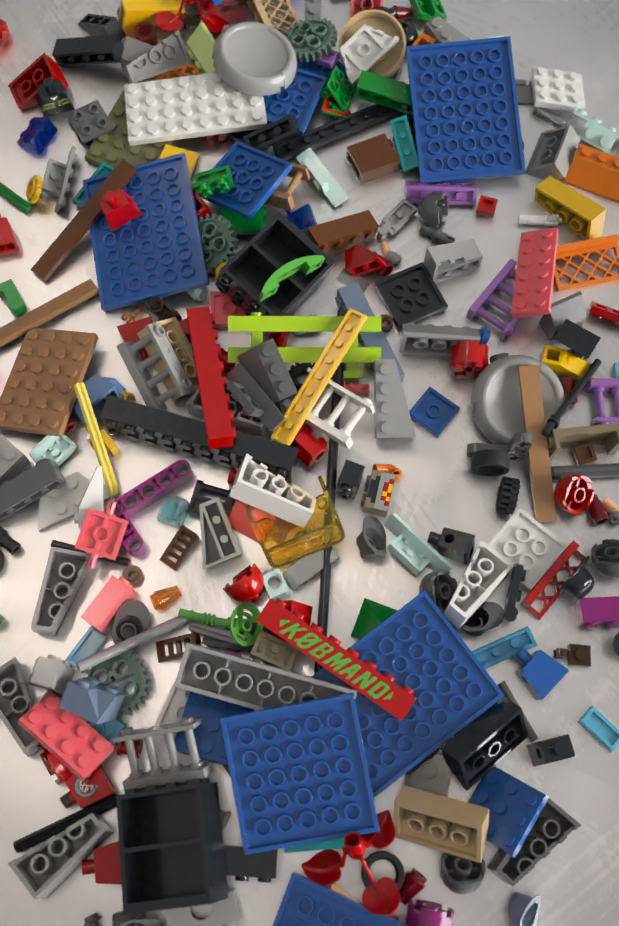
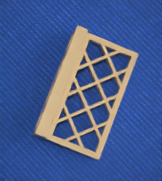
[246,0,299,36]

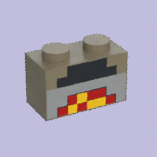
[360,470,396,517]

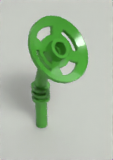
[178,603,263,646]

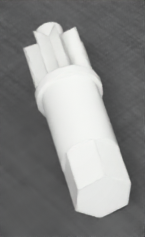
[518,214,562,226]

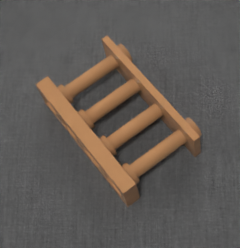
[264,162,311,211]

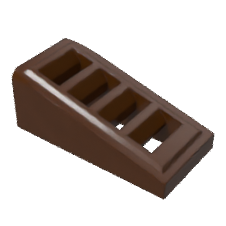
[159,525,200,571]
[156,632,202,663]

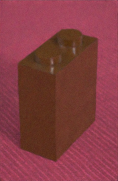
[346,133,400,184]

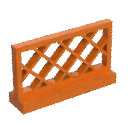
[554,234,619,292]

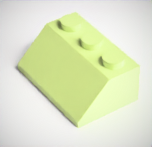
[187,22,217,74]

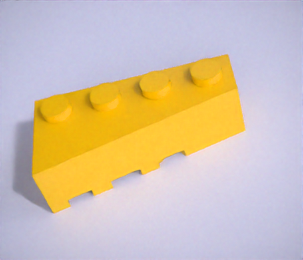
[535,176,606,240]

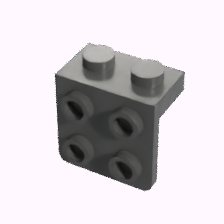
[66,100,113,143]

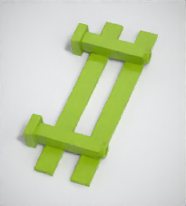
[228,312,381,378]

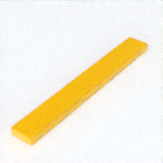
[270,308,367,446]

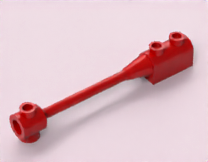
[218,348,327,468]

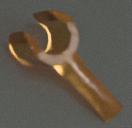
[121,305,146,323]

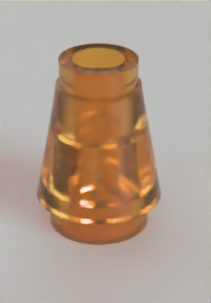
[149,585,182,610]

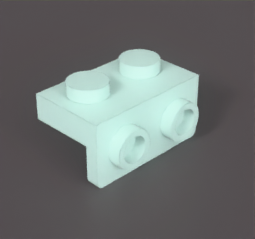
[29,434,78,467]

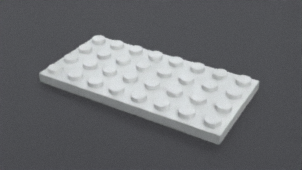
[124,72,267,146]

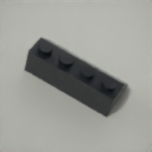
[441,696,528,791]

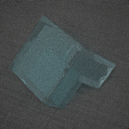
[156,496,189,529]

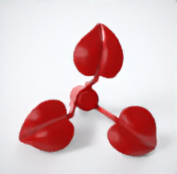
[155,0,231,34]
[301,810,400,915]

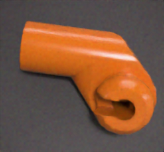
[372,464,402,480]

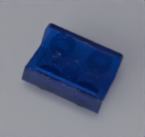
[17,117,58,154]
[286,204,318,234]

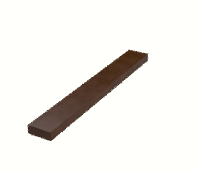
[30,159,138,282]

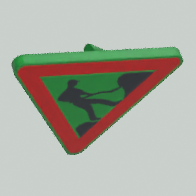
[320,96,352,117]

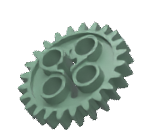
[285,16,338,63]
[198,213,239,274]
[82,650,151,718]

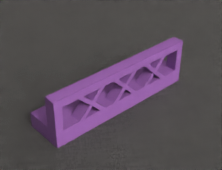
[405,181,478,205]

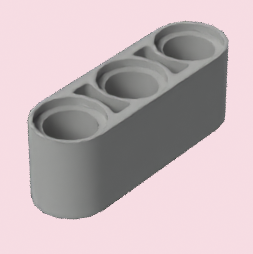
[282,543,341,591]

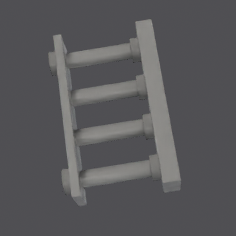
[116,323,195,411]
[112,716,213,790]

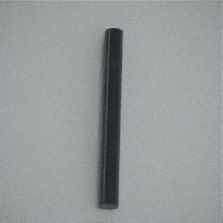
[51,540,131,566]

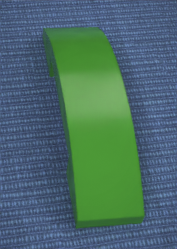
[258,255,325,302]

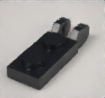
[504,563,526,622]

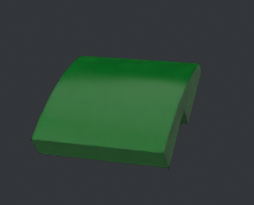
[409,0,447,21]

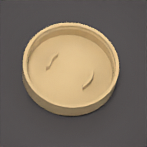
[339,9,406,78]

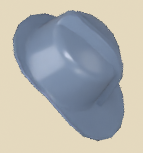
[508,892,541,926]

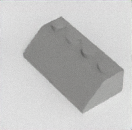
[400,323,480,355]

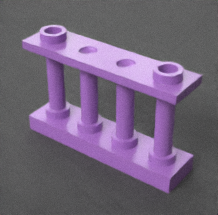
[466,259,521,342]
[585,378,619,426]

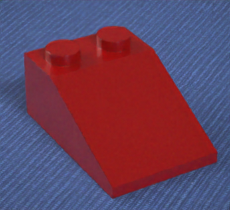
[8,53,69,110]

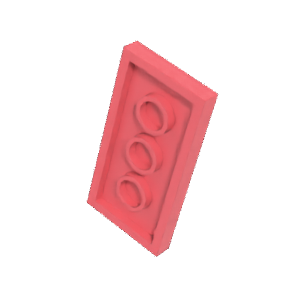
[18,691,115,782]

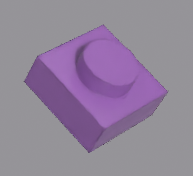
[316,50,341,69]

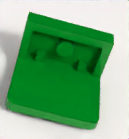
[191,165,235,198]

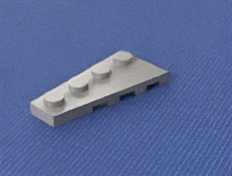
[124,30,192,84]

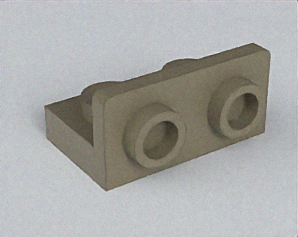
[250,631,299,671]

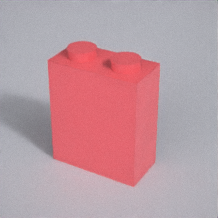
[81,575,136,636]

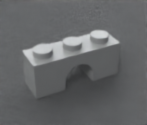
[166,889,240,926]

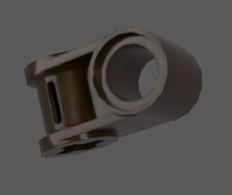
[147,297,182,322]

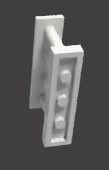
[282,368,375,449]

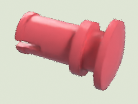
[341,380,370,398]

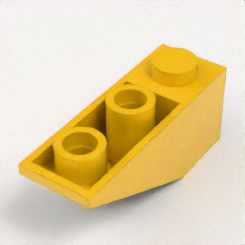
[539,345,595,383]

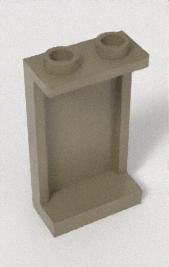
[547,423,619,461]

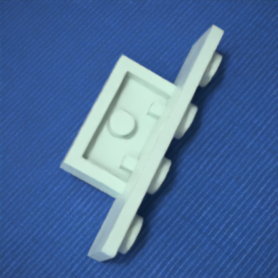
[571,108,619,153]
[296,148,348,208]
[384,512,453,576]

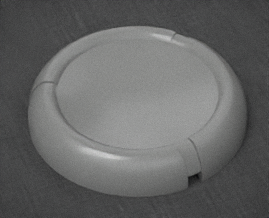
[212,22,297,96]
[471,355,565,445]

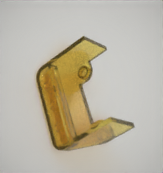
[246,476,345,568]

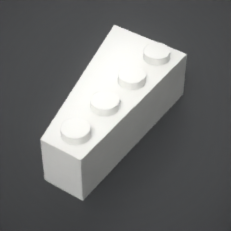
[229,453,317,528]

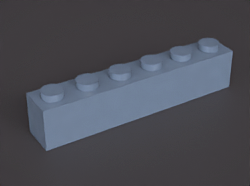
[335,282,405,383]

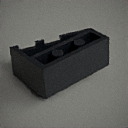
[554,319,601,360]

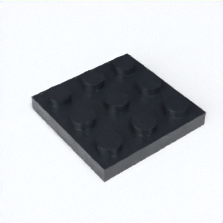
[374,262,448,330]

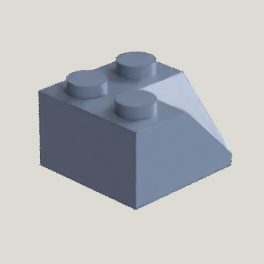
[59,676,125,725]

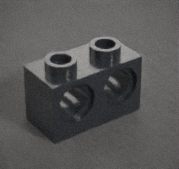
[336,459,365,500]

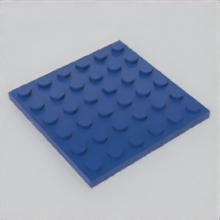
[220,692,380,855]

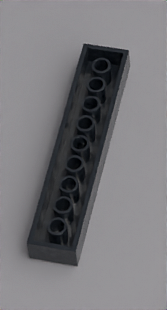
[100,395,298,483]

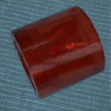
[134,22,158,46]

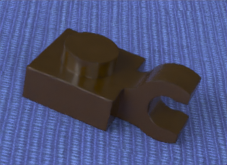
[175,12,201,32]
[553,644,591,667]

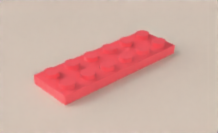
[511,227,559,319]

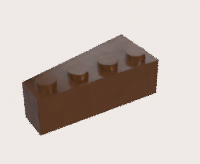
[305,210,379,258]

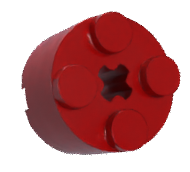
[450,340,488,379]

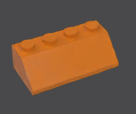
[563,143,619,203]

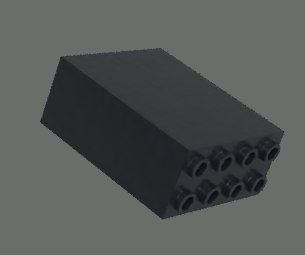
[215,212,335,335]
[116,778,229,915]

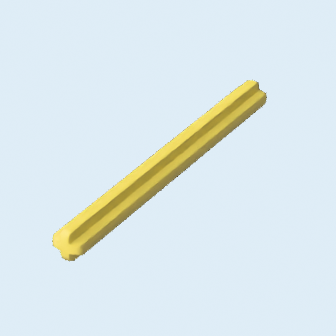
[74,382,120,496]

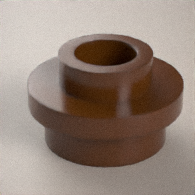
[122,565,143,586]

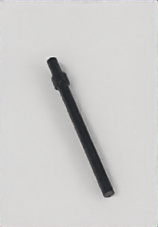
[541,359,602,437]

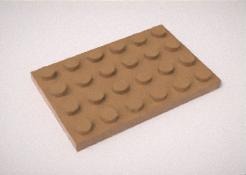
[0,328,99,437]

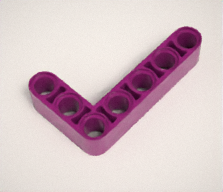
[104,460,192,557]

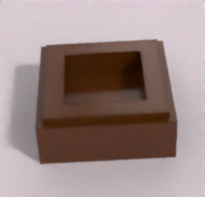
[571,442,597,465]

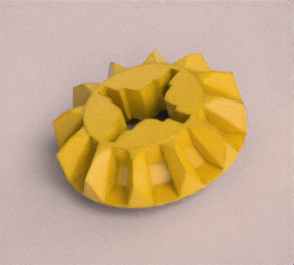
[26,175,43,204]

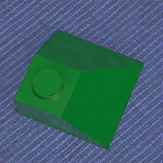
[351,598,398,640]

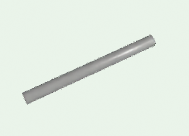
[76,610,193,672]

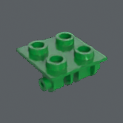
[321,65,354,113]

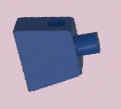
[514,647,569,700]

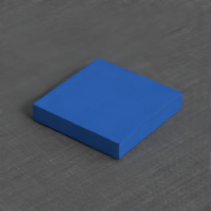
[409,386,460,438]

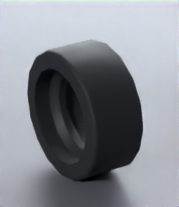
[471,449,510,476]
[361,851,405,890]

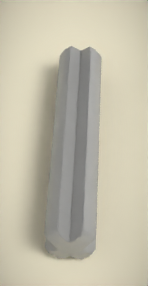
[189,620,246,647]

